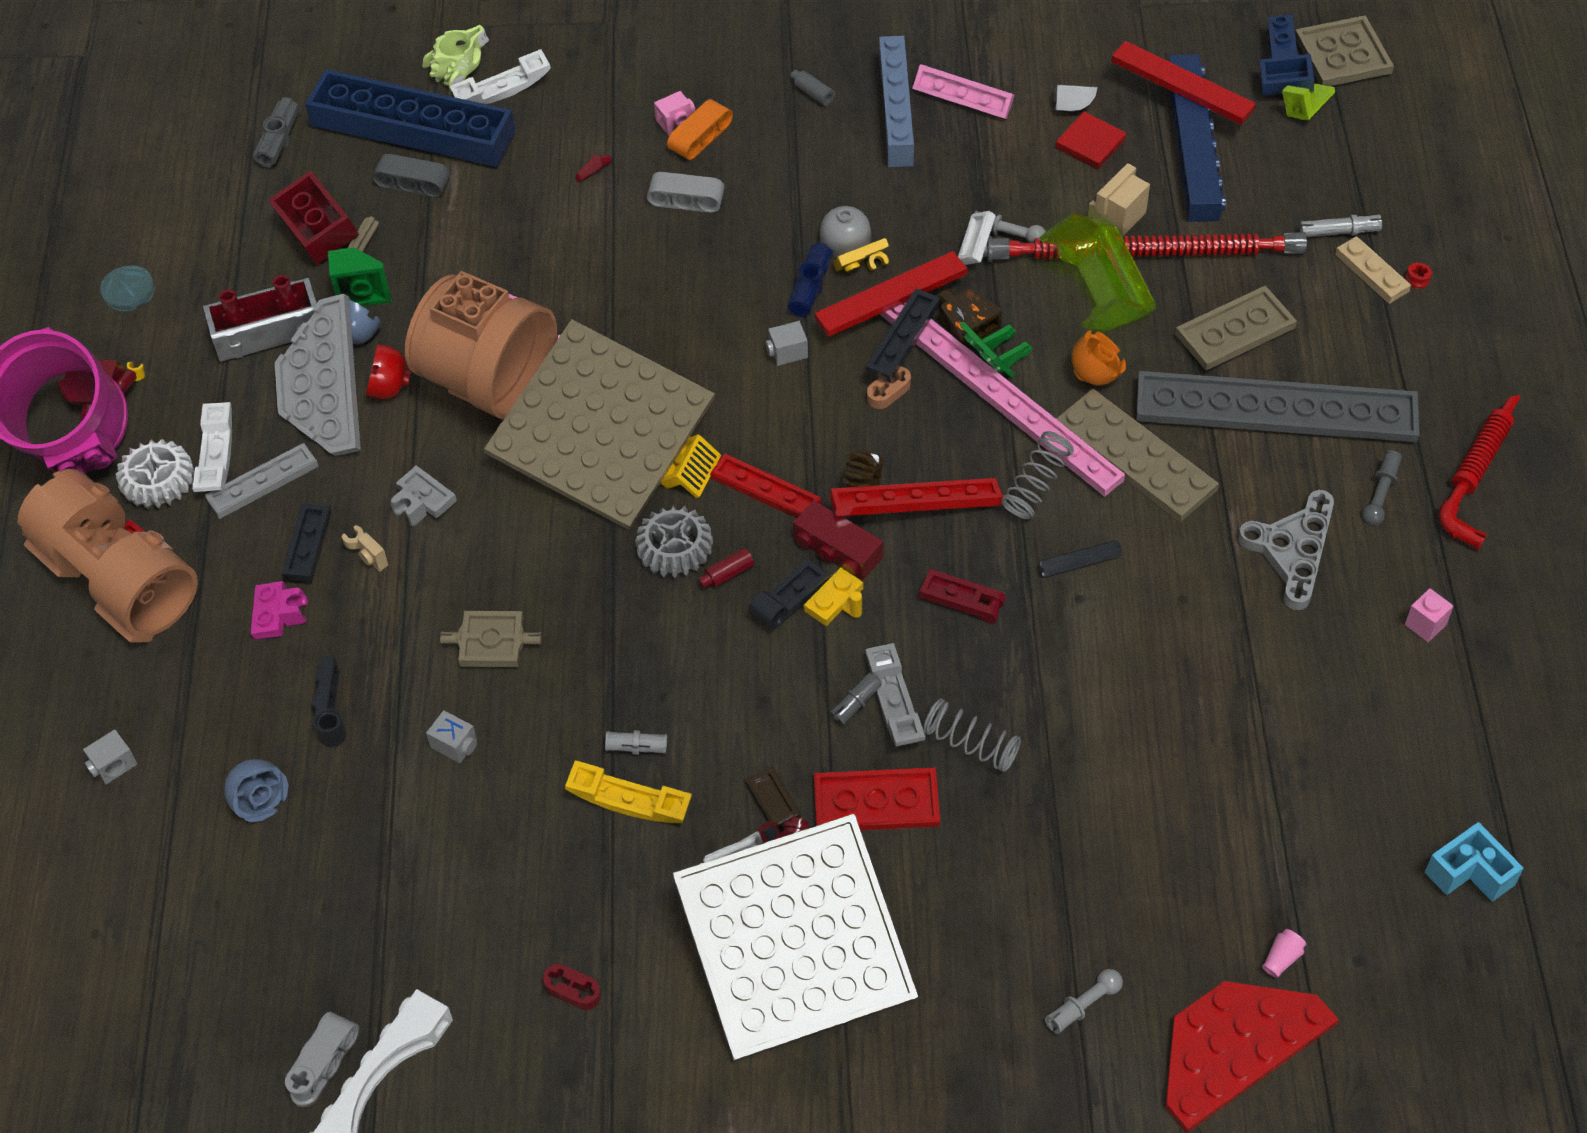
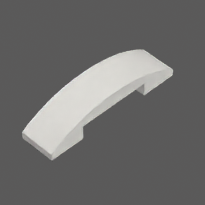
[449,49,551,104]
[193,402,232,492]

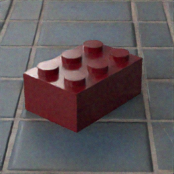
[268,170,359,265]

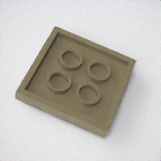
[1295,15,1394,86]

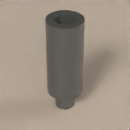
[790,70,836,106]

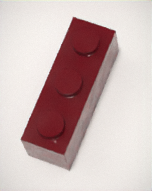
[793,500,883,581]

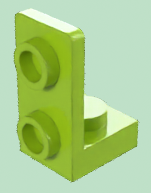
[1282,84,1335,120]

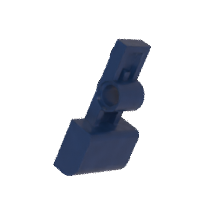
[1260,14,1314,96]

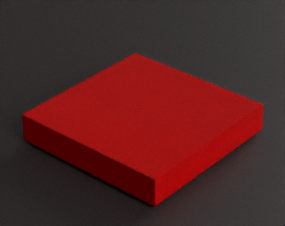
[1055,112,1127,169]

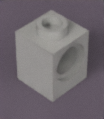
[83,729,137,784]

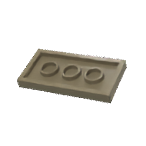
[1175,286,1297,371]

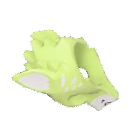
[422,25,489,97]

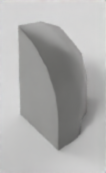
[1053,85,1098,111]

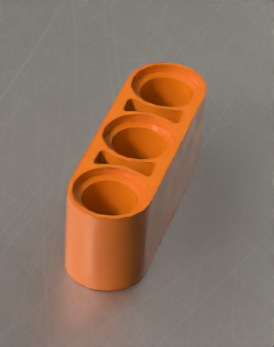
[667,99,733,160]

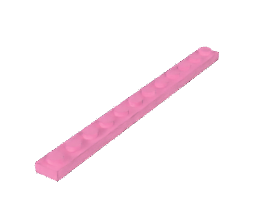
[880,302,1125,497]

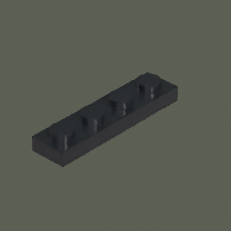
[866,289,940,382]

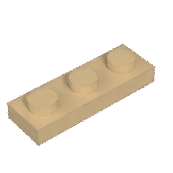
[1335,236,1411,304]

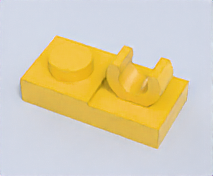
[832,238,889,272]

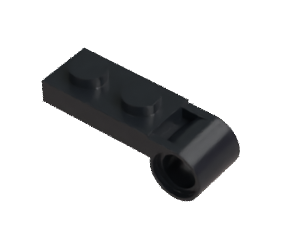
[749,559,829,629]
[312,656,347,747]

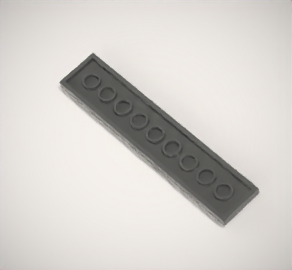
[1136,371,1419,442]

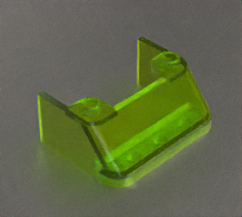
[1040,212,1156,331]

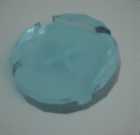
[100,265,155,311]

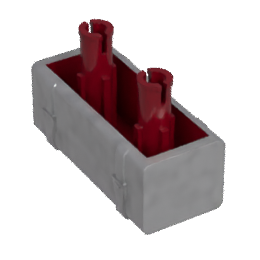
[203,275,316,362]

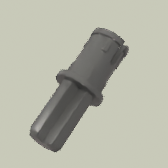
[830,673,882,726]

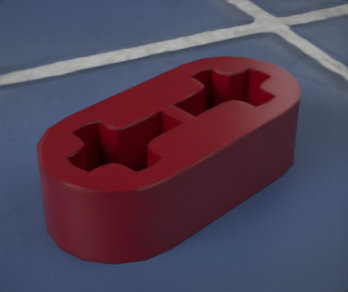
[543,964,601,1010]

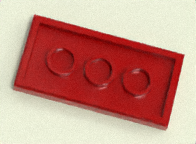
[814,767,940,830]

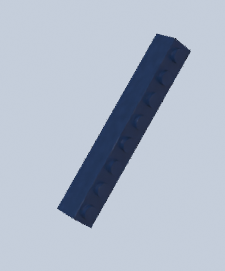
[1168,54,1226,222]

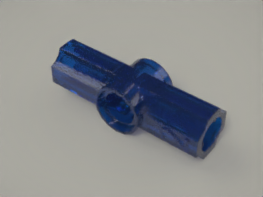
[788,242,833,317]

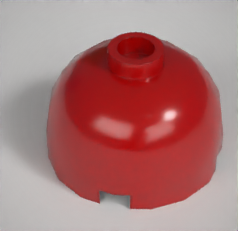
[366,344,411,400]

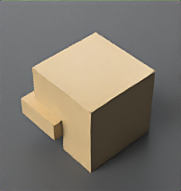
[1088,163,1150,237]

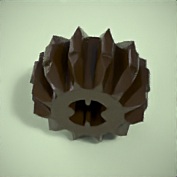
[842,449,883,488]

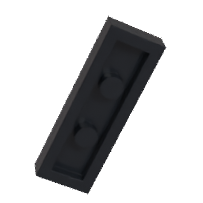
[281,504,332,582]

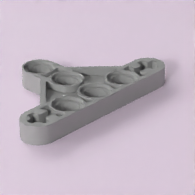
[1238,490,1334,610]

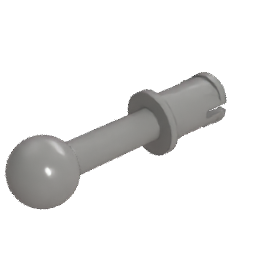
[974,211,1047,243]
[1045,969,1123,1034]

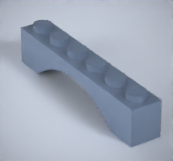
[879,36,914,167]

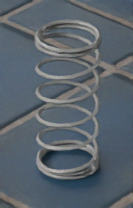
[1001,431,1074,519]
[923,698,1021,772]

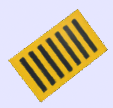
[661,434,721,498]

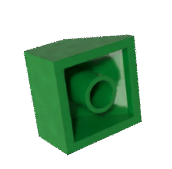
[328,247,392,307]

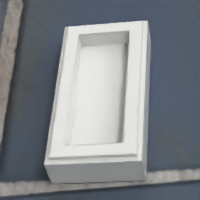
[958,211,995,265]

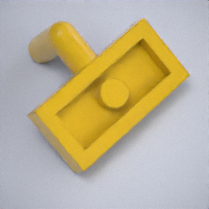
[804,568,863,627]

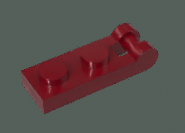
[919,569,1006,624]

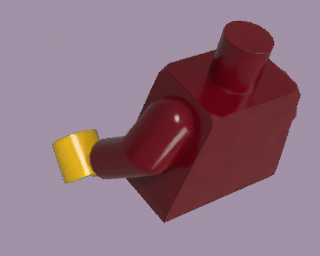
[56,360,145,422]

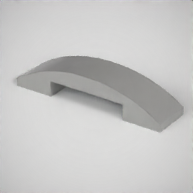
[865,643,925,746]

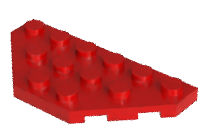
[1165,981,1339,1133]

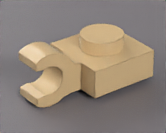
[342,525,388,572]

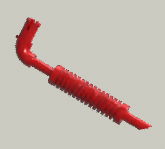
[1438,395,1521,550]

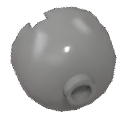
[819,206,871,257]

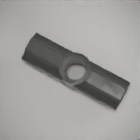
[253,97,300,168]

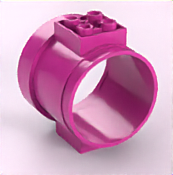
[0,326,128,475]

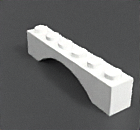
[310,989,453,1133]

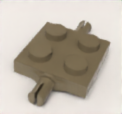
[440,611,542,667]

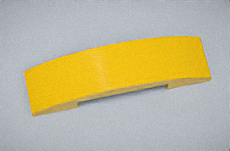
[565,760,692,823]

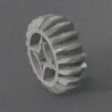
[635,505,713,578]

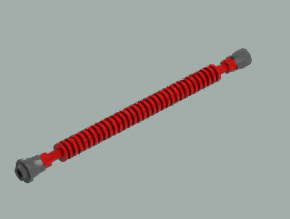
[982,232,1307,262]

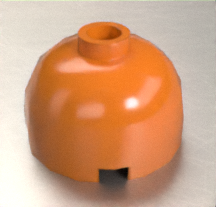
[1071,330,1126,386]

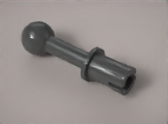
[1362,450,1402,526]

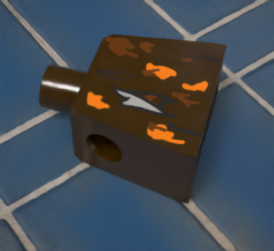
[939,289,1002,348]

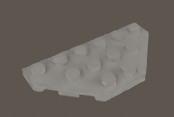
[275,294,361,456]

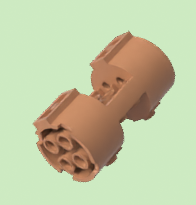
[18,469,198,642]

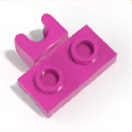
[251,581,308,640]

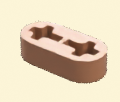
[867,367,911,409]

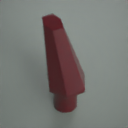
[575,154,612,183]

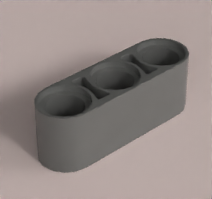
[372,154,450,197]

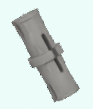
[605,730,667,755]

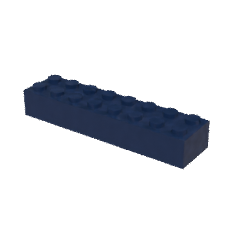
[305,69,515,167]

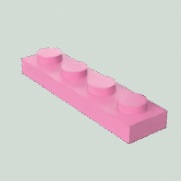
[912,64,1015,119]

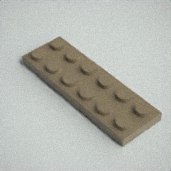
[1056,389,1219,523]

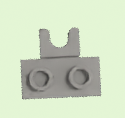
[391,466,457,526]

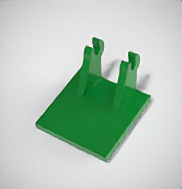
[960,321,1032,378]

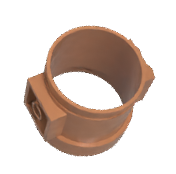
[405,271,557,419]

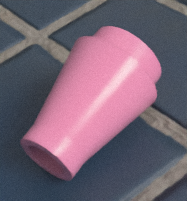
[1262,929,1306,978]

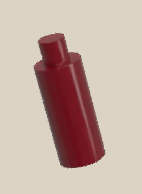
[698,548,754,588]

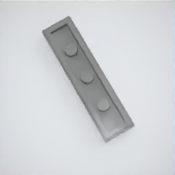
[205,443,319,519]

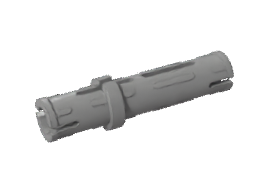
[1299,214,1382,237]

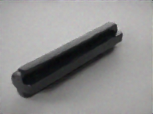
[1038,540,1122,577]

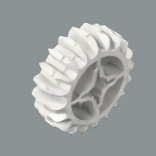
[116,439,194,510]

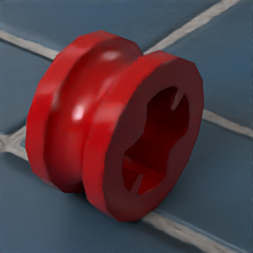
[1405,263,1432,289]

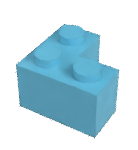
[1425,822,1524,902]

